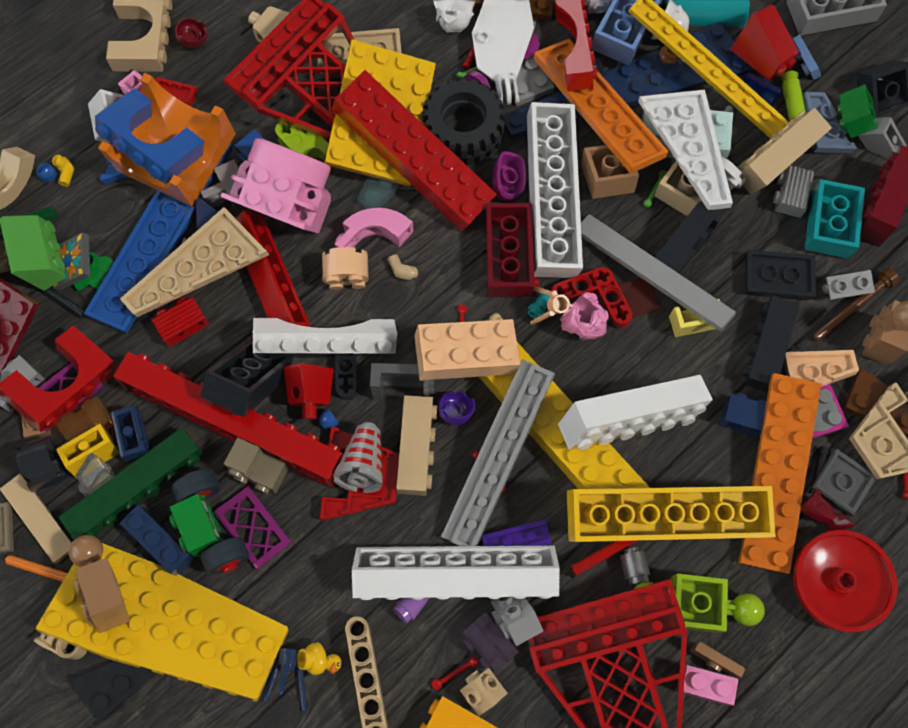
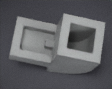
[200,159,239,207]

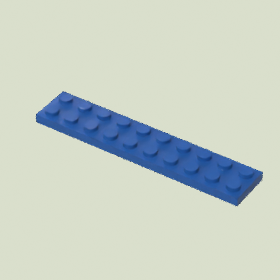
[84,144,233,334]

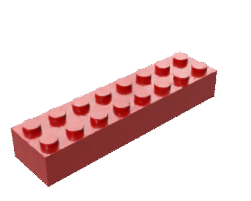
[331,70,497,231]

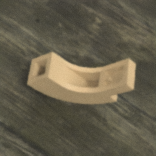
[0,147,35,210]

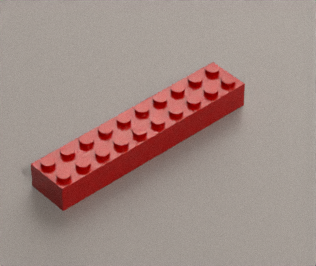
[113,352,343,489]

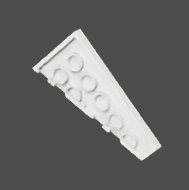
[638,90,733,210]

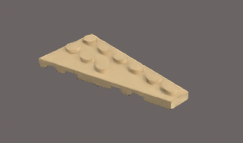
[120,207,269,317]

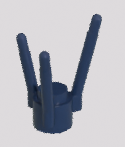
[263,648,307,713]

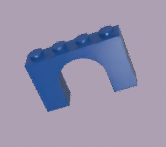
[95,88,204,185]

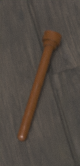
[812,268,899,341]

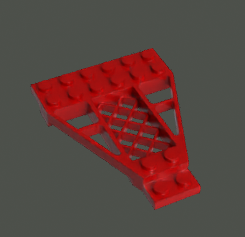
[224,0,355,140]
[529,579,687,728]

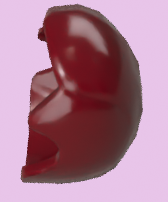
[175,18,208,49]

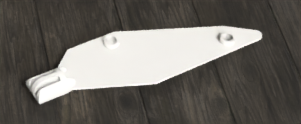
[472,0,534,105]

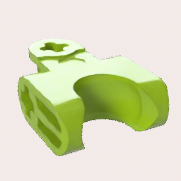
[275,121,328,161]

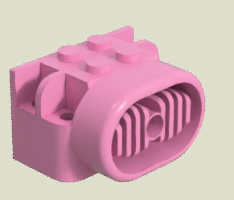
[221,138,331,234]

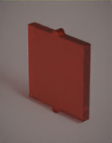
[610,277,660,320]

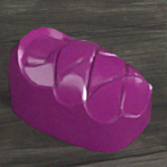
[492,151,526,202]

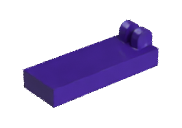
[482,519,552,546]

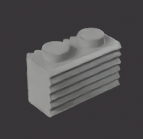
[773,165,814,218]

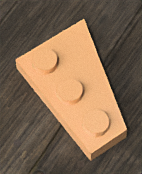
[783,350,859,387]

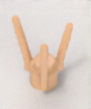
[530,286,572,325]

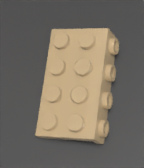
[317,28,401,79]

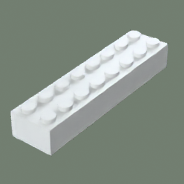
[527,102,583,278]
[352,546,560,600]

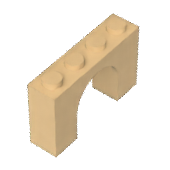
[106,0,172,72]

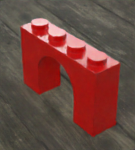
[0,325,115,433]

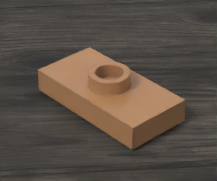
[690,642,745,678]

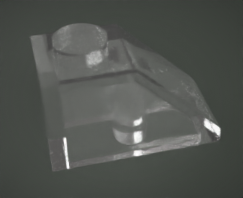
[76,452,116,496]

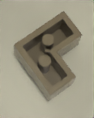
[224,437,289,494]

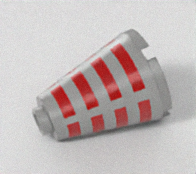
[333,422,383,493]

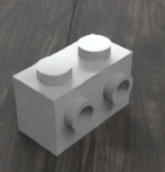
[491,597,543,646]

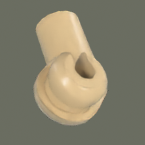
[388,255,418,280]

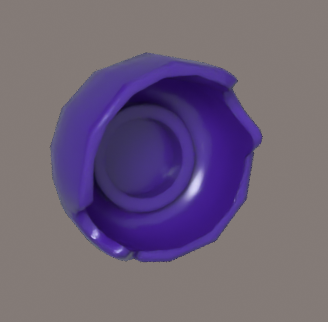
[438,391,475,426]

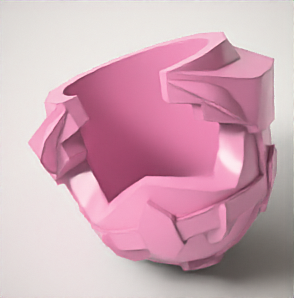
[560,292,608,340]

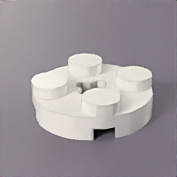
[722,157,746,190]

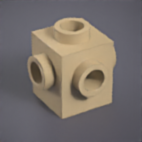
[460,668,508,716]

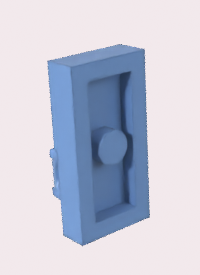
[793,34,821,80]

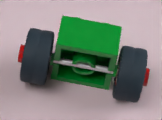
[169,469,250,576]

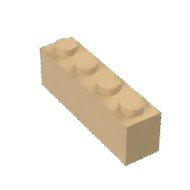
[397,395,437,496]

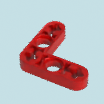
[551,267,632,328]

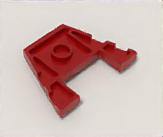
[320,427,399,521]

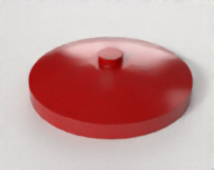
[793,530,898,633]

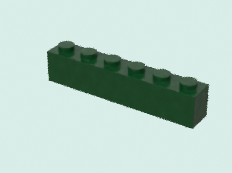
[59,428,204,540]

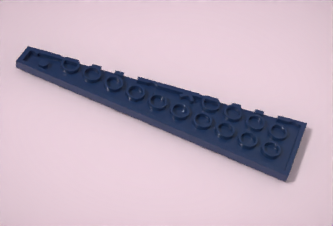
[504,21,753,139]

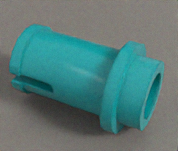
[528,293,550,319]

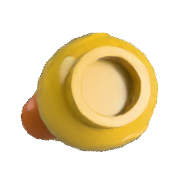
[297,642,342,675]

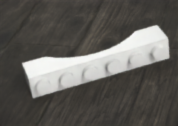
[253,318,397,354]

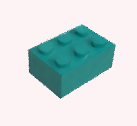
[805,179,865,259]

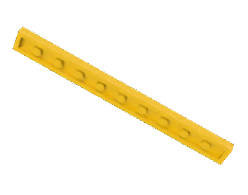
[628,0,788,138]

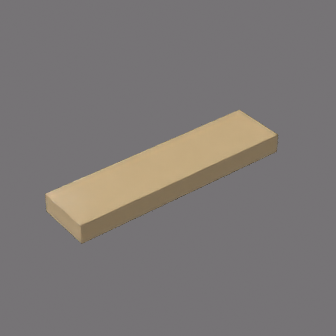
[0,474,72,564]

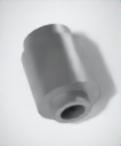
[620,547,650,585]

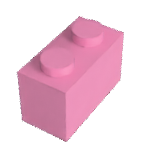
[676,665,738,705]

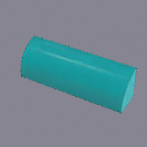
[663,0,750,27]

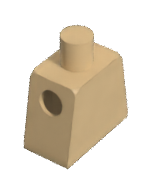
[248,6,289,42]

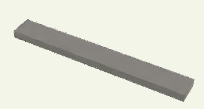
[581,214,736,332]

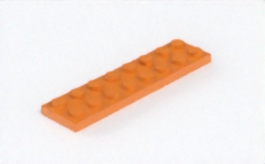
[533,39,669,174]
[738,373,822,574]

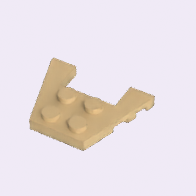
[849,383,908,479]

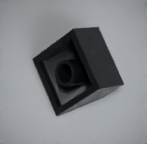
[857,59,908,117]

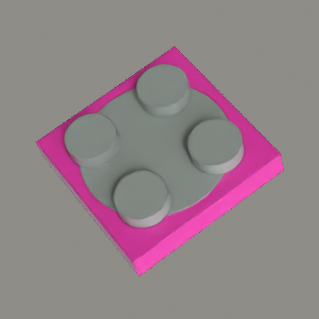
[812,384,849,439]

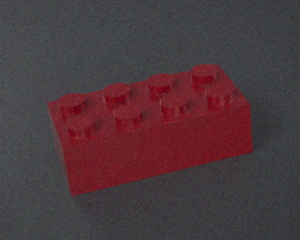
[860,145,908,247]
[486,203,535,297]

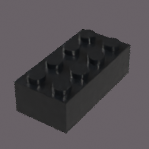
[200,338,294,417]

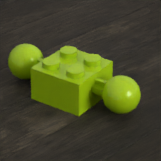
[634,574,765,633]

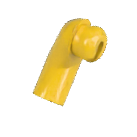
[52,155,74,187]

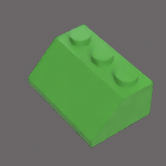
[0,215,66,291]

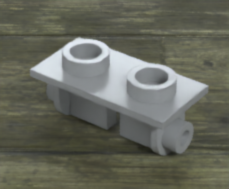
[822,270,875,300]

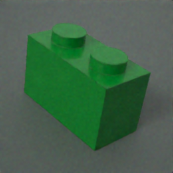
[838,85,877,138]

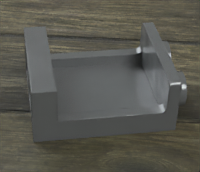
[370,363,434,400]

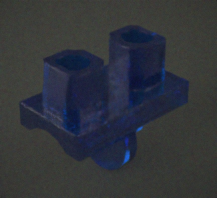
[743,72,782,107]

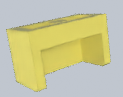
[669,299,720,337]

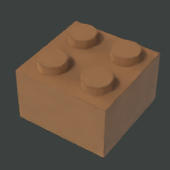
[581,145,639,199]

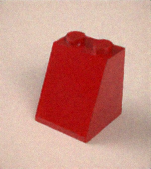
[730,4,799,80]

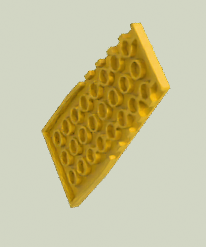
[36,543,288,702]

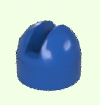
[36,163,57,182]
[319,409,339,430]

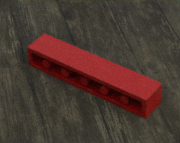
[236,210,311,327]

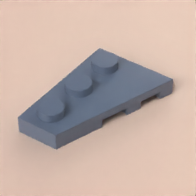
[802,92,857,153]

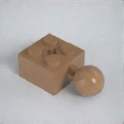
[862,300,908,366]
[69,535,130,633]

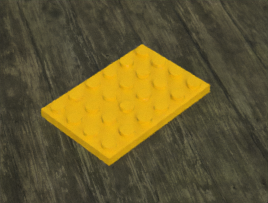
[325,39,436,187]

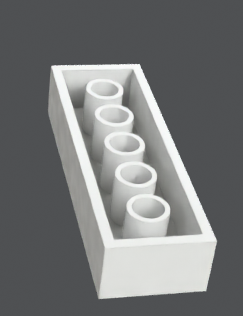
[558,375,713,450]

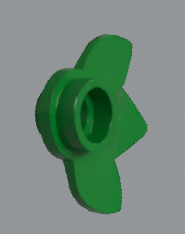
[74,252,114,291]

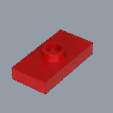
[156,77,198,107]

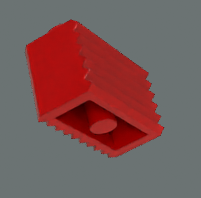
[151,296,209,347]

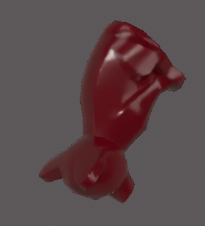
[800,489,855,532]

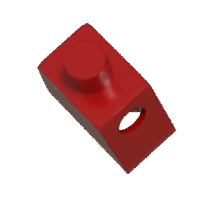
[284,363,333,420]

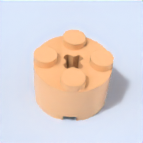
[322,247,369,290]

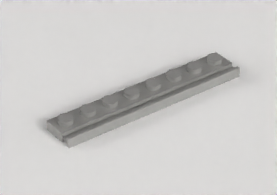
[441,359,555,546]

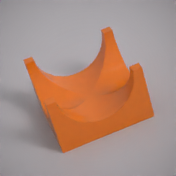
[98,73,236,207]

